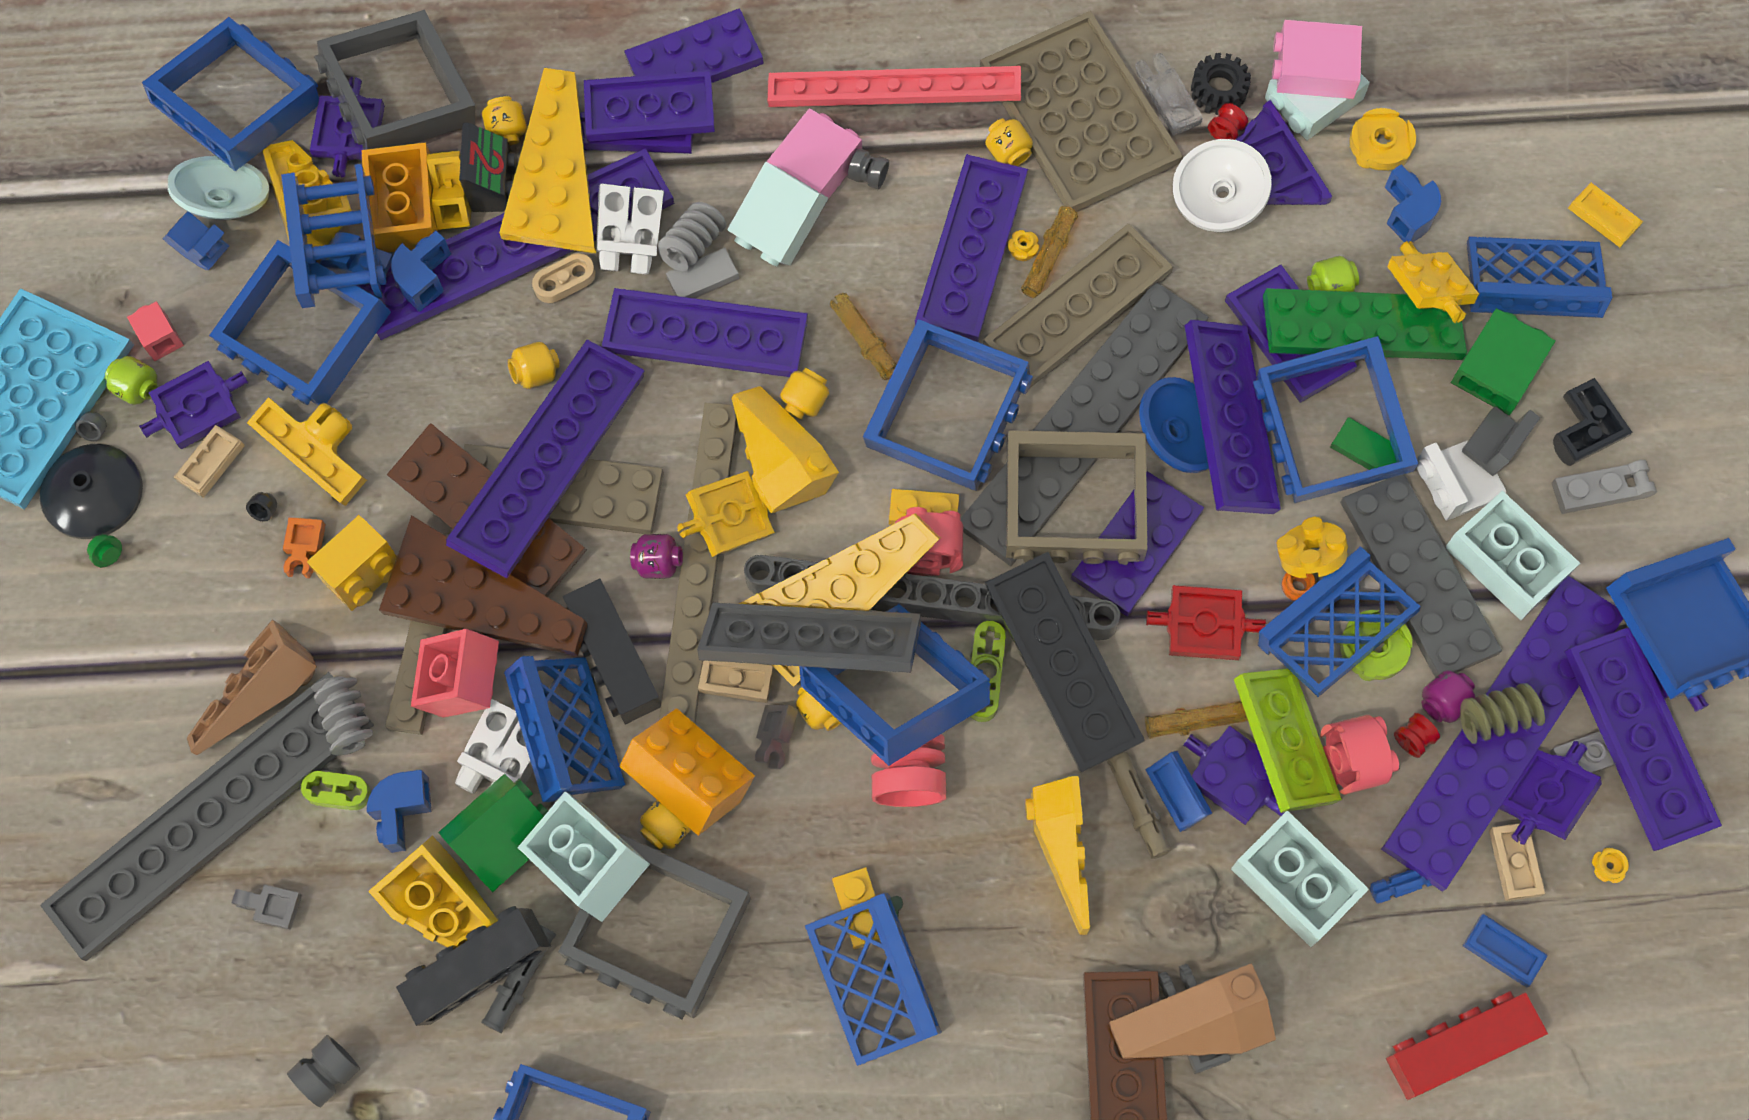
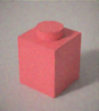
[127,301,184,361]

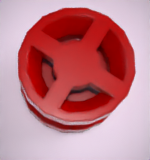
[1208,103,1249,140]
[1394,713,1440,758]

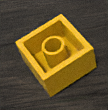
[307,515,397,611]

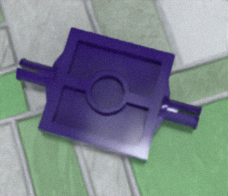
[310,77,385,178]
[139,361,249,449]
[1183,726,1285,825]
[1499,741,1602,845]

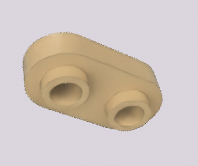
[532,253,596,303]

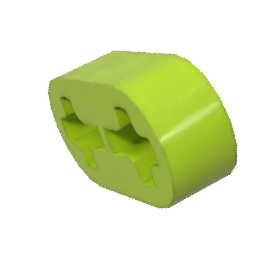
[301,771,371,810]

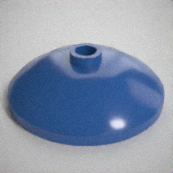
[1139,377,1209,473]

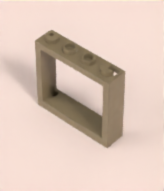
[1006,430,1147,565]

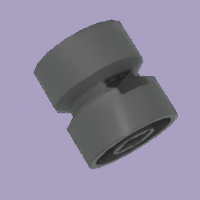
[287,1035,360,1108]

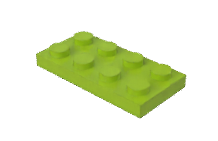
[1234,668,1342,813]

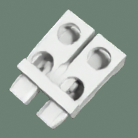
[596,184,664,274]
[455,699,533,794]

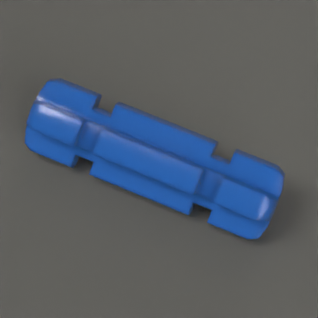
[1370,870,1432,903]

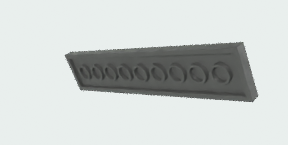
[960,283,1209,566]
[40,672,374,961]

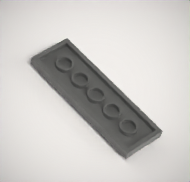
[1340,474,1502,677]
[697,602,921,673]

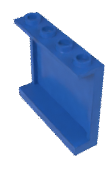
[1606,538,1749,700]

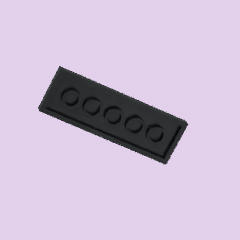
[985,552,1145,773]

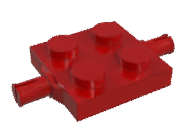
[1146,585,1266,661]

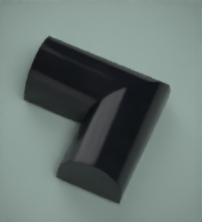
[1553,378,1633,466]

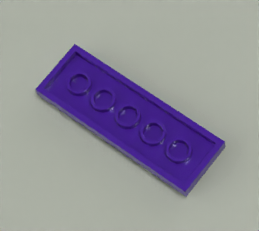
[915,154,1028,342]
[601,288,808,377]
[1184,320,1281,514]
[1564,627,1722,851]

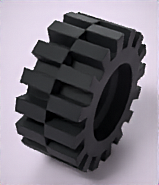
[1191,53,1251,115]

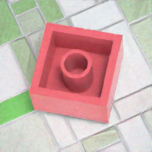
[411,629,499,718]

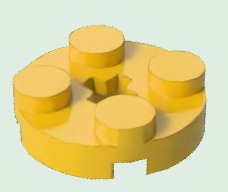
[1349,108,1416,170]
[1276,517,1348,578]

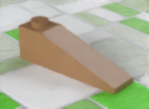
[187,619,317,755]
[1108,963,1276,1059]

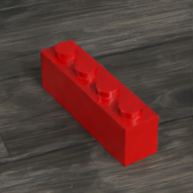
[1386,991,1548,1100]

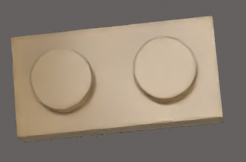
[698,661,774,703]
[1489,824,1545,901]

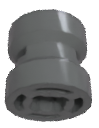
[848,148,890,190]

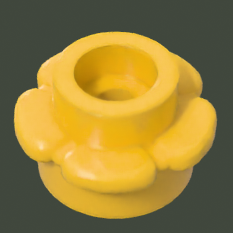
[1007,230,1039,261]
[1592,848,1629,883]

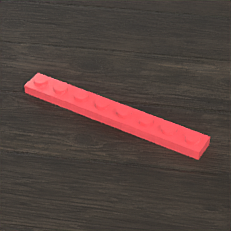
[767,66,1021,107]

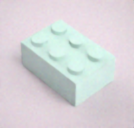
[1445,490,1580,620]
[518,791,650,922]
[1231,811,1369,947]

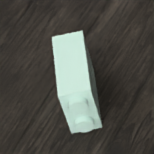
[1265,73,1370,141]
[727,162,828,267]

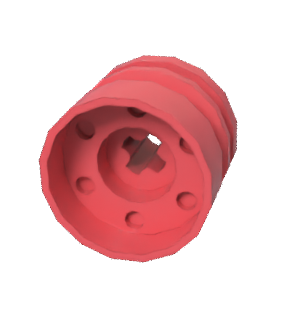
[871,734,947,807]

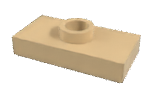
[174,425,245,498]

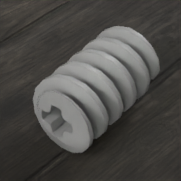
[658,202,726,272]
[311,676,373,756]

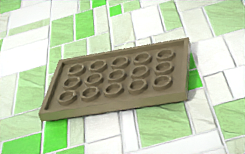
[980,11,1183,214]

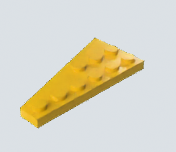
[499,68,596,253]
[739,513,940,687]

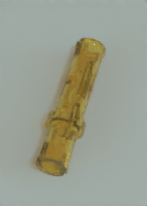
[1021,206,1078,298]
[829,293,897,380]
[1145,701,1248,739]

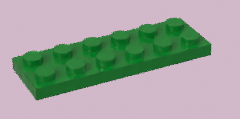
[1263,288,1467,360]

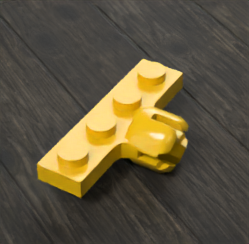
[247,397,367,506]

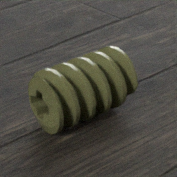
[1460,683,1545,744]

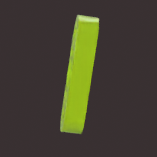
[970,621,1006,722]

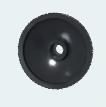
[40,444,143,539]

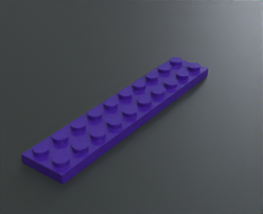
[356,148,675,340]
[1381,576,1623,892]

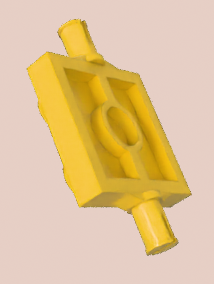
[1387,241,1479,323]
[677,471,775,557]

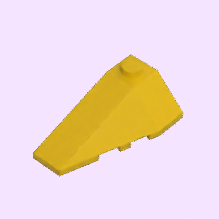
[262,140,352,247]
[731,386,839,513]
[1025,776,1090,935]
[368,835,498,948]

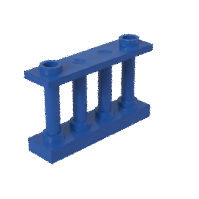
[281,164,387,308]

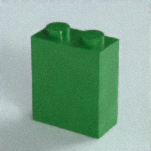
[1450,308,1556,416]
[438,773,548,893]

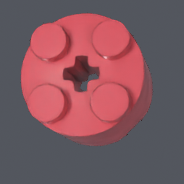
[895,507,963,576]
[1320,715,1399,795]

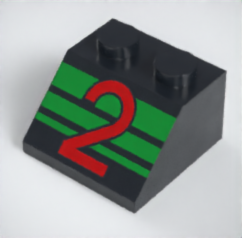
[459,123,518,212]

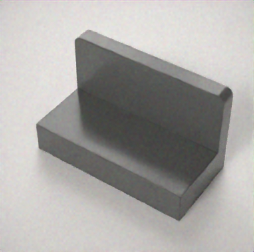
[1462,407,1540,476]

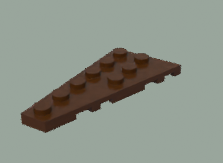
[379,515,588,656]

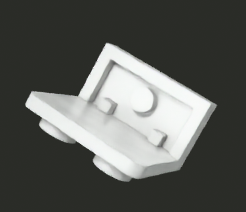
[1417,440,1506,521]

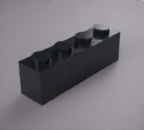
[562,578,661,725]
[396,906,552,1026]

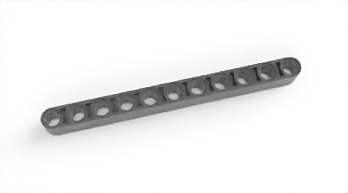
[744,555,1120,640]

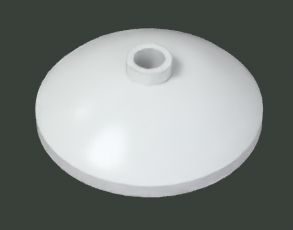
[1173,139,1271,232]

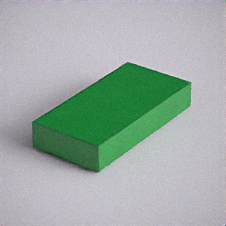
[1330,417,1397,470]

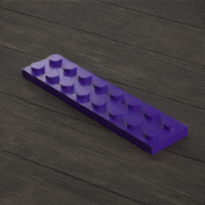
[446,340,645,578]

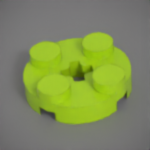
[1339,610,1412,681]

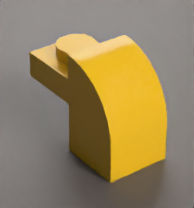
[427,151,471,230]

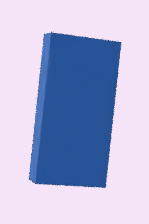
[1145,751,1212,832]
[1462,914,1548,988]

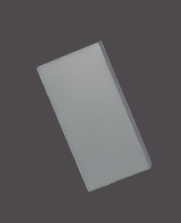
[666,248,739,298]

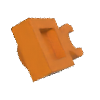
[283,517,326,578]

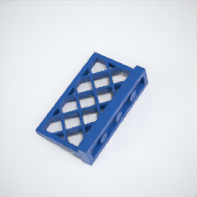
[1467,237,1612,318]
[1258,546,1421,697]
[504,656,625,802]
[805,893,942,1066]

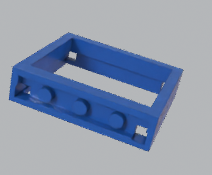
[142,17,319,172]
[209,240,391,406]
[863,319,1033,491]
[1253,336,1418,503]
[799,604,991,766]
[493,1064,651,1120]

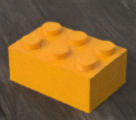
[361,142,439,252]
[619,708,755,836]

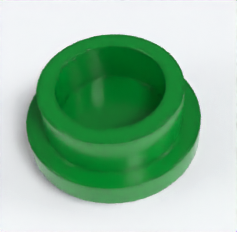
[87,534,122,568]

